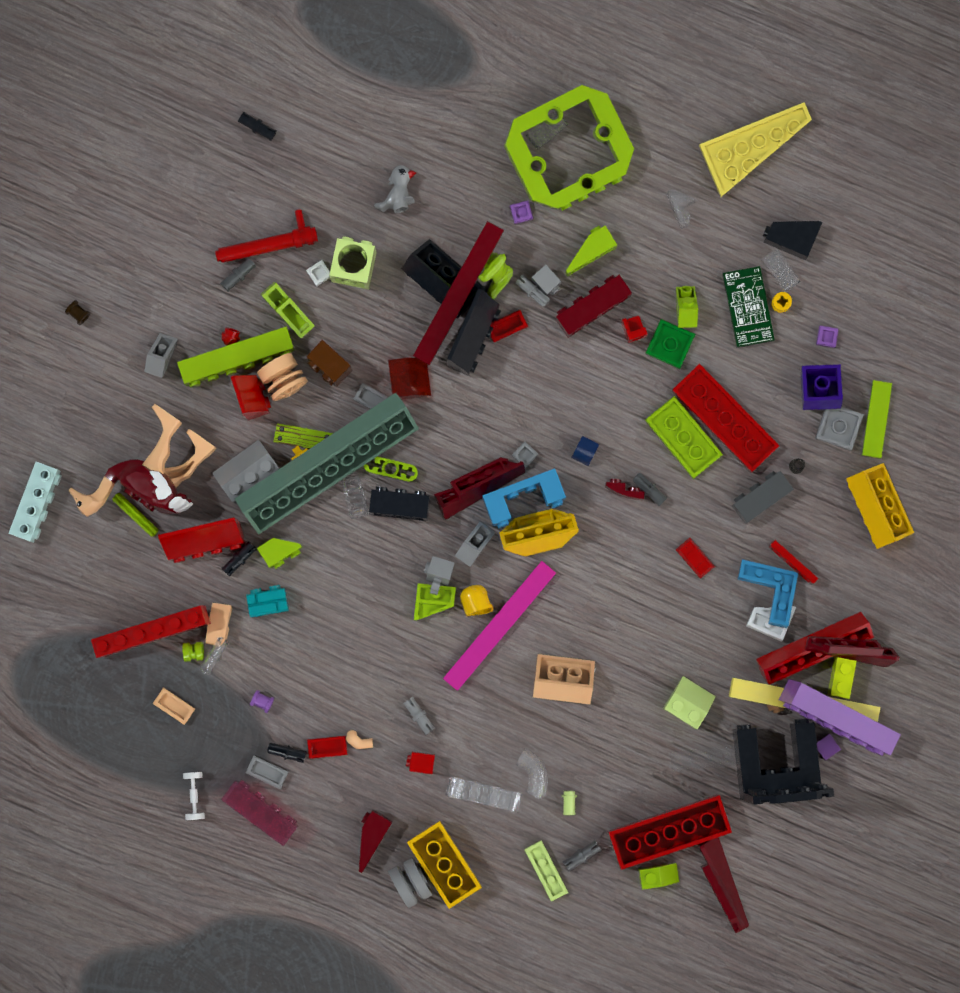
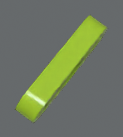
[363,456,418,482]

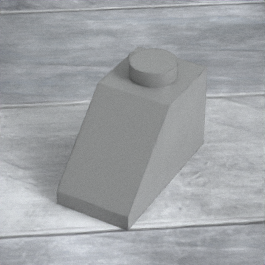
[144,333,178,378]
[455,522,495,567]

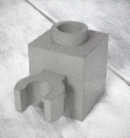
[424,556,455,595]

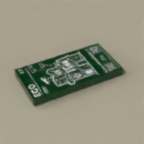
[722,266,775,348]

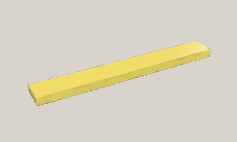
[729,678,880,722]

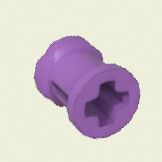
[250,690,275,713]

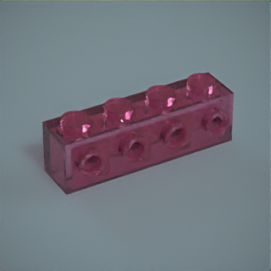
[221,780,299,846]

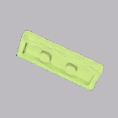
[524,840,568,901]

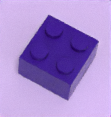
[801,364,843,410]

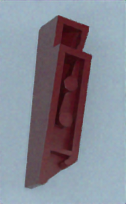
[434,457,525,520]
[805,636,900,667]
[698,837,749,933]

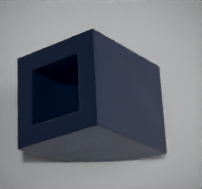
[571,436,599,466]

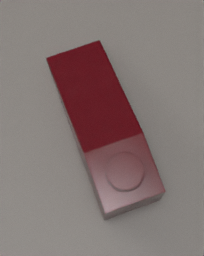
[359,810,393,873]

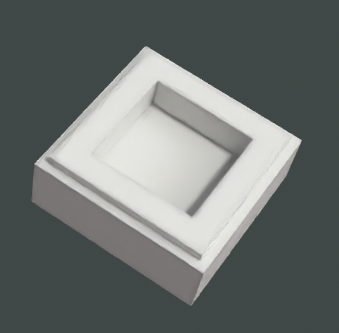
[306,260,330,286]

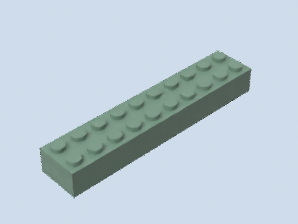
[234,393,419,534]

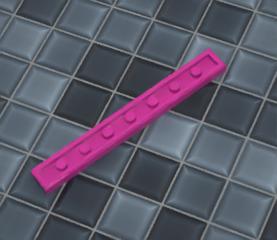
[443,561,556,691]

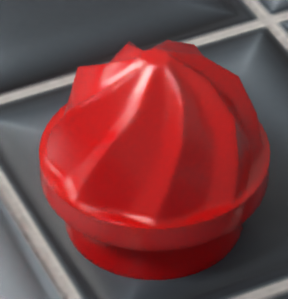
[221,327,240,346]

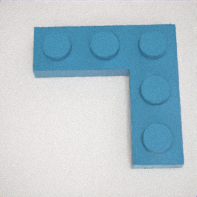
[737,560,798,628]

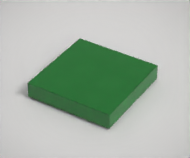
[645,319,696,370]

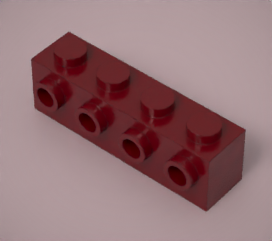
[555,274,632,338]

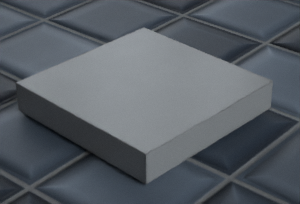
[815,407,864,451]

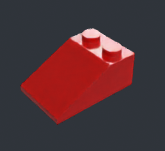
[231,375,271,420]

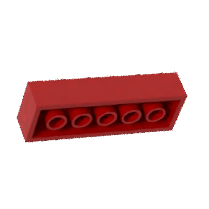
[608,794,732,870]

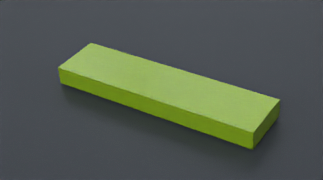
[861,380,892,459]

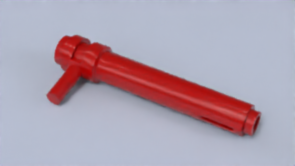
[215,210,318,263]

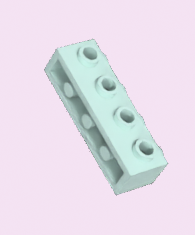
[8,462,62,543]

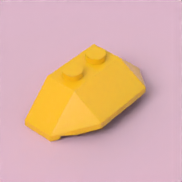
[499,509,579,556]

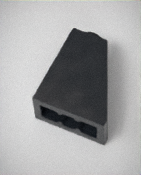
[763,221,823,260]

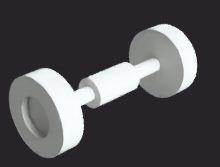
[183,772,205,820]

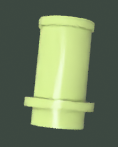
[562,791,577,815]

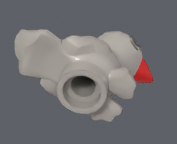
[374,165,417,213]

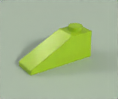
[565,225,617,277]

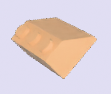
[533,654,595,704]

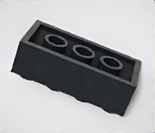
[401,239,486,319]

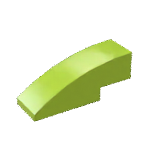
[260,282,315,338]

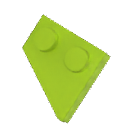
[414,583,456,621]

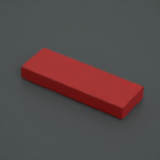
[769,540,819,584]

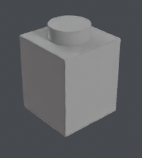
[531,265,561,296]

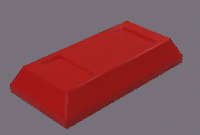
[491,310,528,342]
[676,538,715,579]
[307,736,348,759]

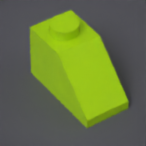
[638,863,679,890]

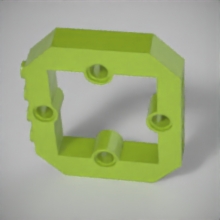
[504,85,634,211]

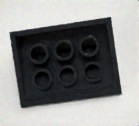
[447,289,501,376]

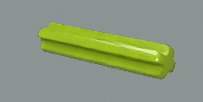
[112,493,159,537]

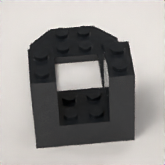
[732,718,834,805]

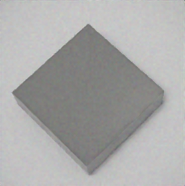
[512,441,539,468]

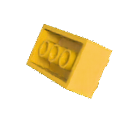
[407,820,482,909]

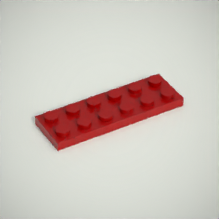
[672,363,780,473]

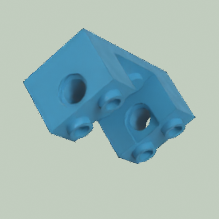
[482,468,566,529]

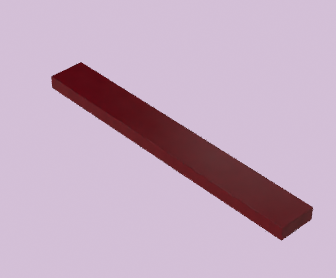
[413,221,504,365]

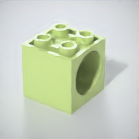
[329,237,376,290]

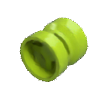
[182,642,204,662]

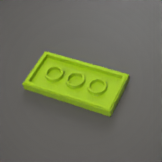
[644,396,723,479]

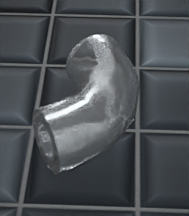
[517,748,548,800]

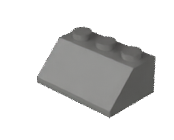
[212,440,280,504]

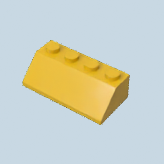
[846,463,914,549]

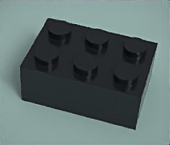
[369,487,430,521]

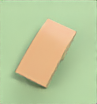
[206,603,232,646]

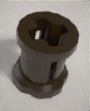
[65,300,91,325]

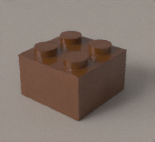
[307,340,353,387]

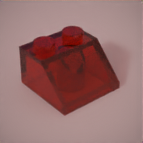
[388,358,431,400]

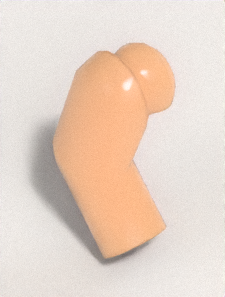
[346,730,373,749]

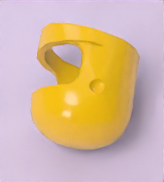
[460,585,494,617]

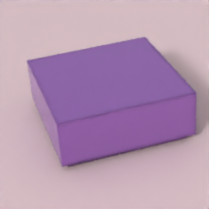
[510,201,533,224]
[816,326,838,348]
[817,734,841,761]

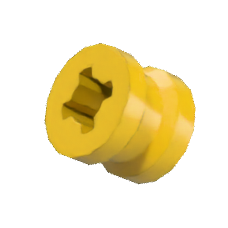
[771,292,792,313]

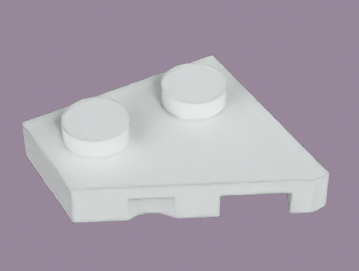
[746,606,796,642]

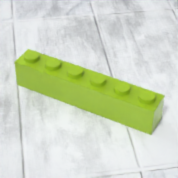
[177,326,295,388]

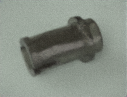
[789,458,805,474]

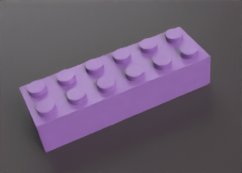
[779,679,901,756]

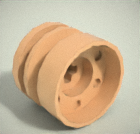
[257,353,308,401]

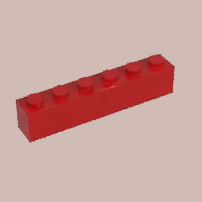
[91,605,211,658]
[756,612,874,685]

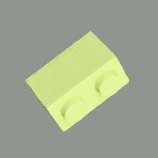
[663,676,716,730]

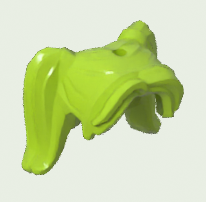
[478,252,513,299]

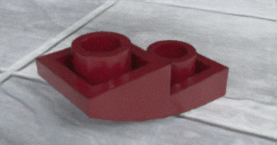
[605,479,644,501]

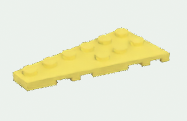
[699,102,812,197]

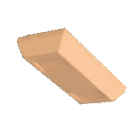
[153,687,195,725]

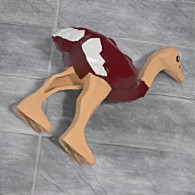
[69,404,216,517]

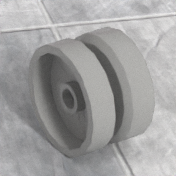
[388,857,433,908]

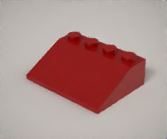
[158,517,245,563]

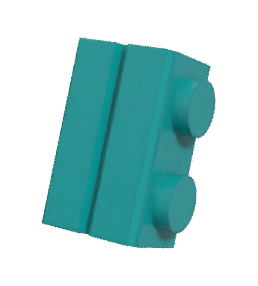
[246,585,289,618]

